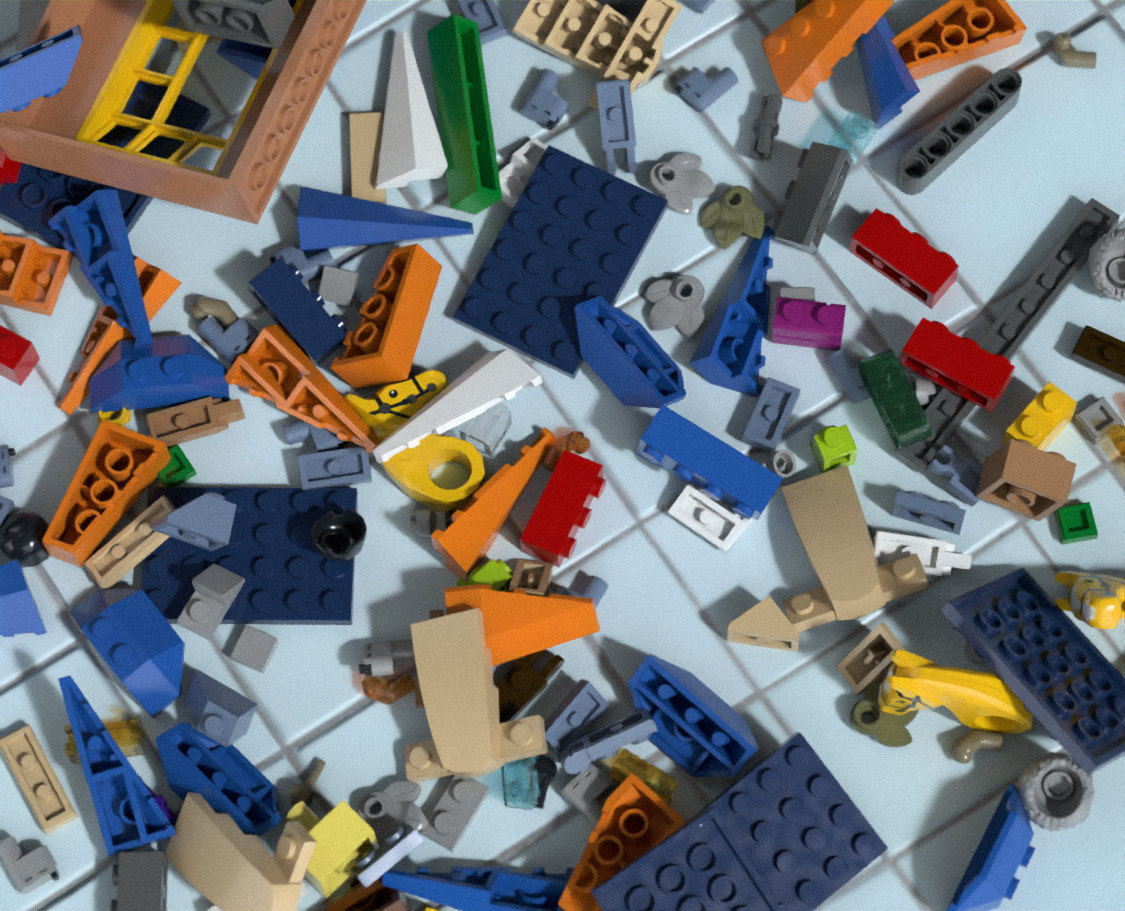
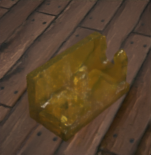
[65,716,144,764]

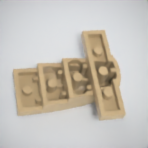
[512,0,682,111]
[781,465,929,632]
[404,608,548,783]
[165,793,317,911]

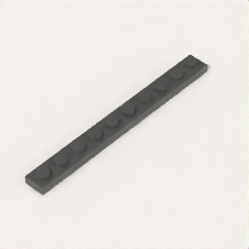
[894,198,1120,474]

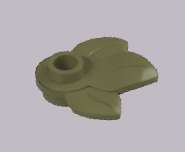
[700,186,765,250]
[850,678,919,747]

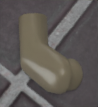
[1051,32,1096,69]
[192,296,240,329]
[952,729,1003,763]

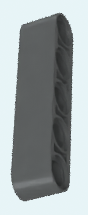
[896,68,1022,195]

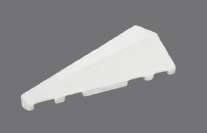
[375,31,448,189]
[372,349,543,463]

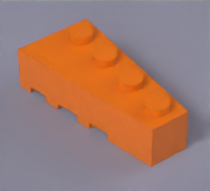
[761,0,894,103]
[891,0,1027,81]
[330,243,442,390]
[42,419,172,568]

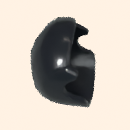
[310,508,367,562]
[0,511,50,568]

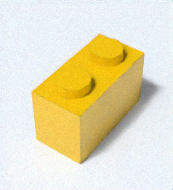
[1002,381,1077,451]

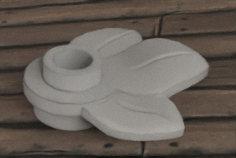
[649,153,715,215]
[644,275,705,339]
[358,781,428,847]

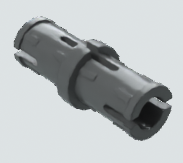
[749,94,783,162]

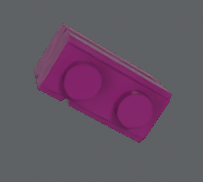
[772,297,846,351]

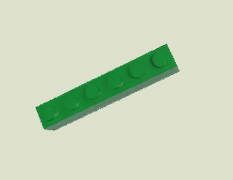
[427,14,502,215]

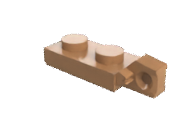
[145,396,245,447]

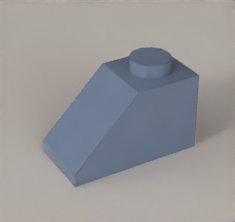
[150,492,237,551]
[183,670,258,748]

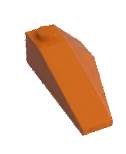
[444,584,600,666]
[558,773,686,911]

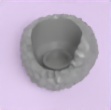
[1088,227,1125,302]
[1017,752,1094,831]

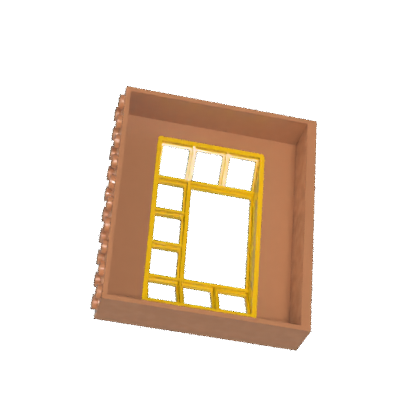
[0,0,367,225]

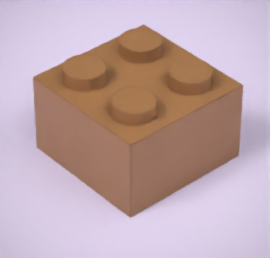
[975,439,1076,521]

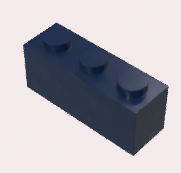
[249,257,347,366]

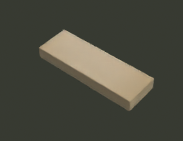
[349,112,387,204]
[84,495,176,589]
[0,724,78,834]

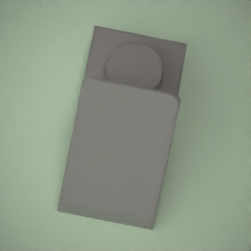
[177,563,245,640]

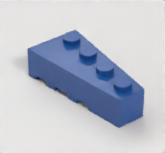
[636,404,783,520]

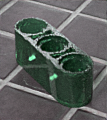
[857,349,932,450]

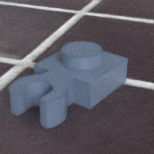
[928,445,983,507]

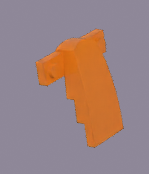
[0,231,73,316]

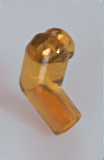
[542,430,590,472]
[361,674,416,705]

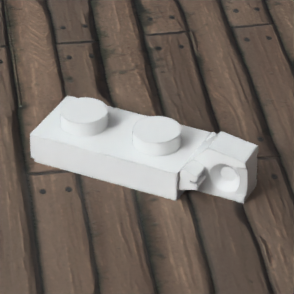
[874,531,972,577]

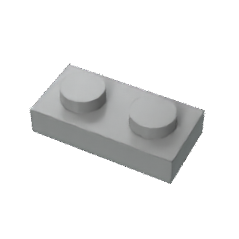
[421,776,490,853]

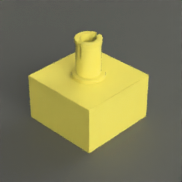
[286,800,379,899]

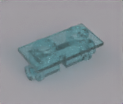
[827,108,880,170]
[501,756,541,811]

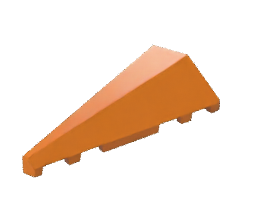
[56,254,182,415]
[224,324,382,454]
[431,427,556,582]

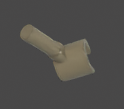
[290,759,326,806]

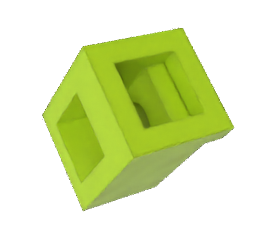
[809,424,857,473]
[457,559,513,592]

